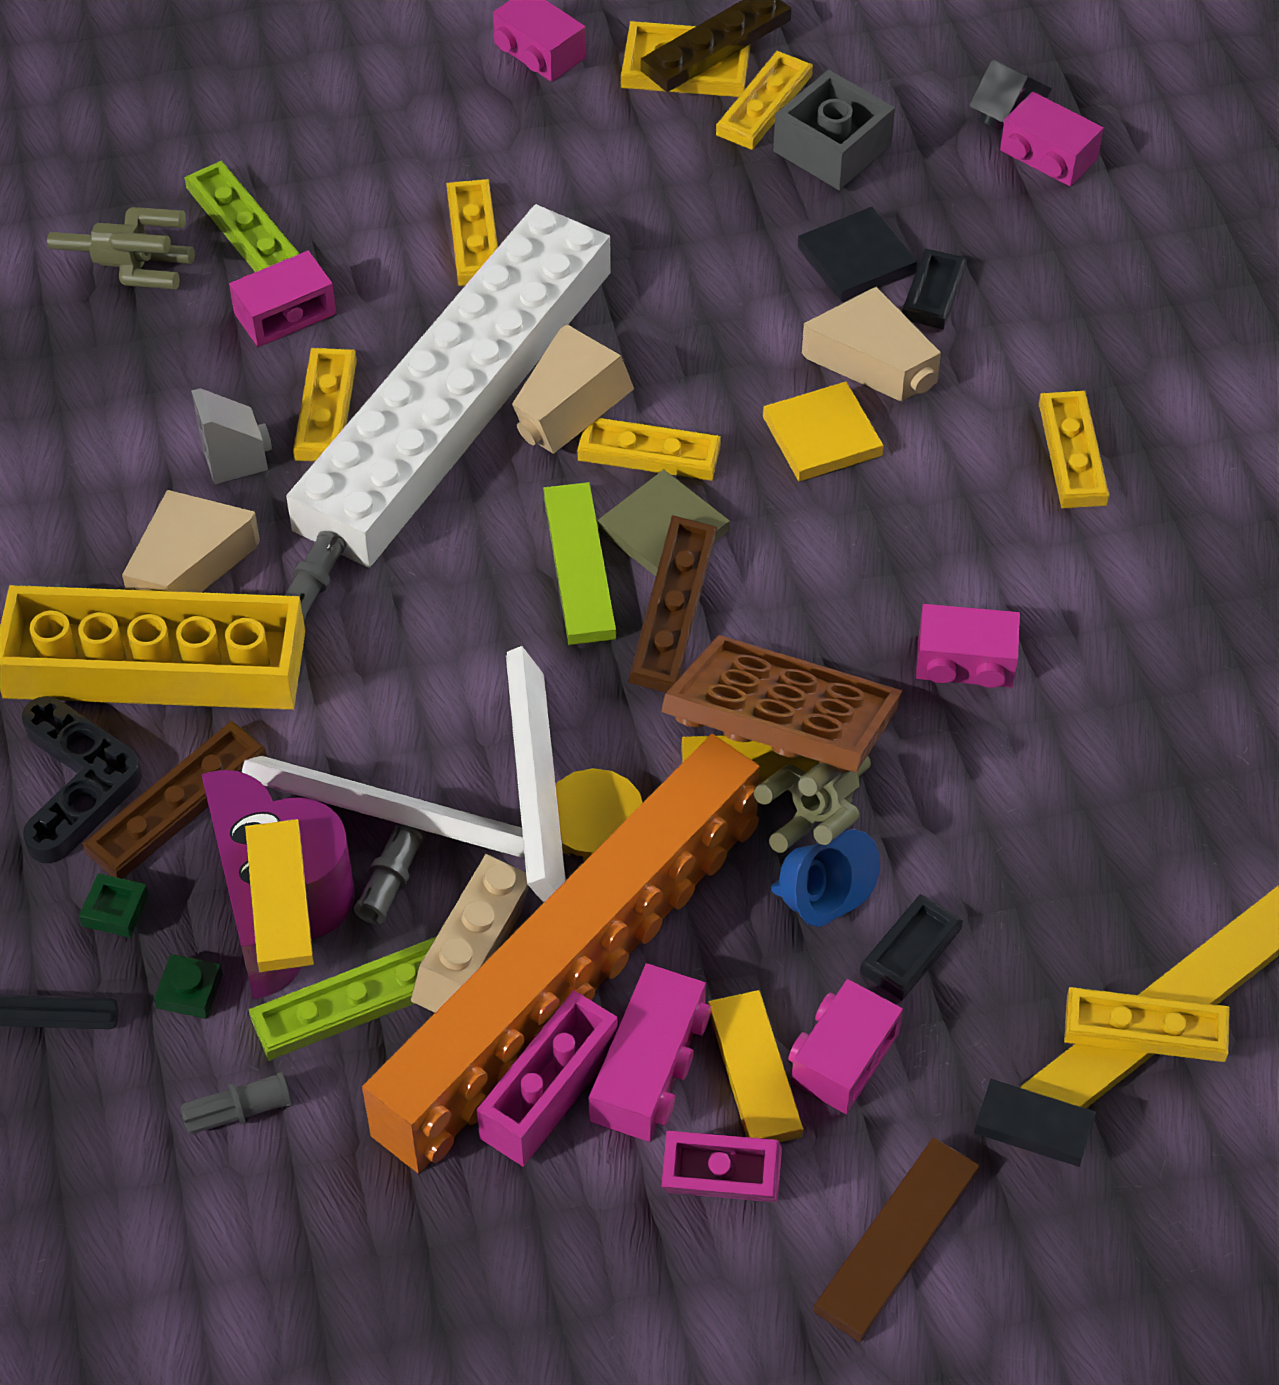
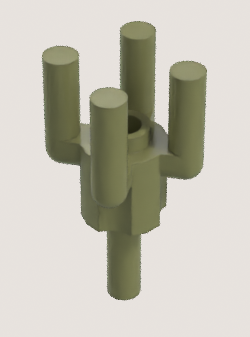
[47,207,195,290]
[754,756,871,853]

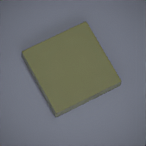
[597,469,730,576]

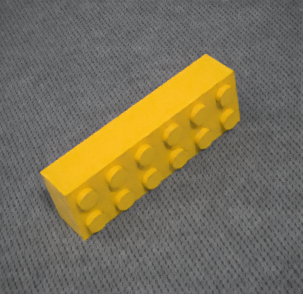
[0,585,305,710]

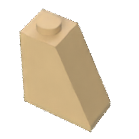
[802,287,941,402]
[512,324,634,454]
[122,490,260,593]

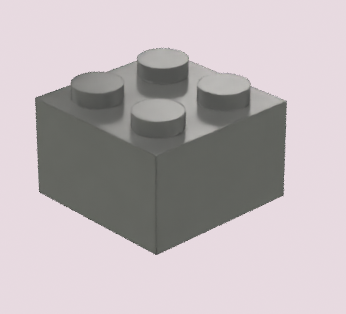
[773,69,895,190]

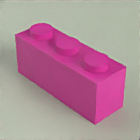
[589,963,712,1142]
[477,990,618,1167]

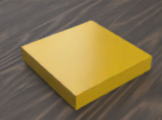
[763,381,884,482]

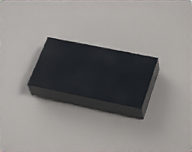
[902,248,967,330]
[860,893,963,1001]
[974,1079,1096,1167]

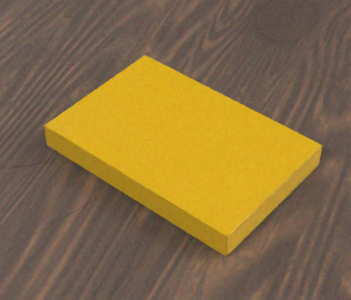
[621,21,751,97]

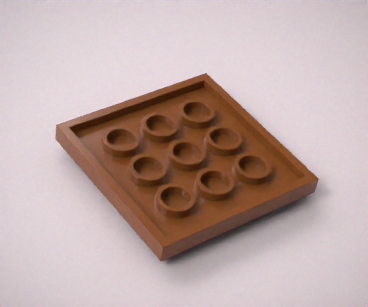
[661,635,903,773]

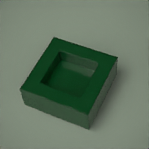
[79,873,149,938]
[154,954,223,1019]

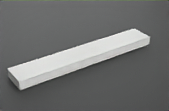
[506,646,566,903]
[242,756,525,858]

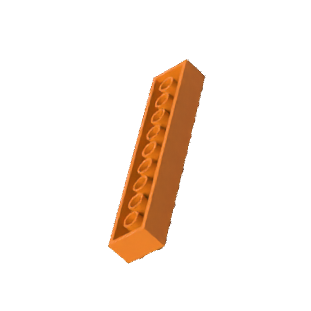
[362,733,760,1174]

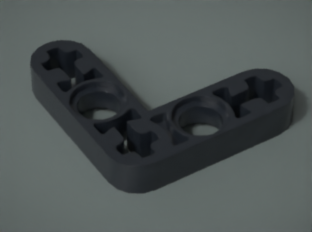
[22,696,142,864]

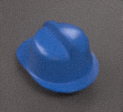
[771,829,880,927]

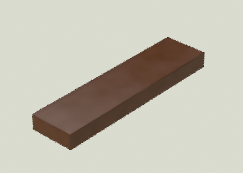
[628,515,718,693]
[82,720,267,879]
[813,1137,980,1343]

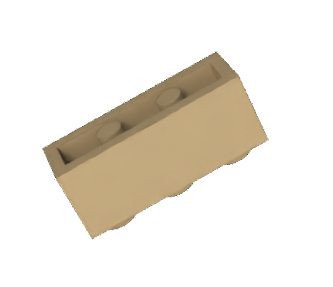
[411,854,529,1012]

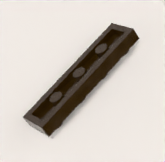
[641,0,792,93]

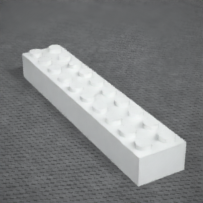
[286,204,611,568]

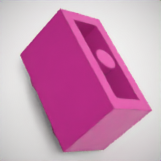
[493,0,586,82]
[1000,91,1104,187]
[229,250,336,347]
[916,604,1020,688]
[788,979,903,1115]
[661,1131,782,1203]

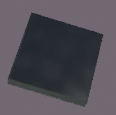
[798,206,917,302]

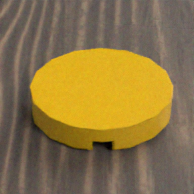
[555,768,643,861]

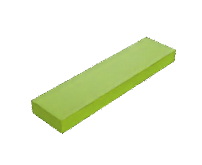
[184,160,299,272]
[543,482,616,645]
[248,936,437,1061]

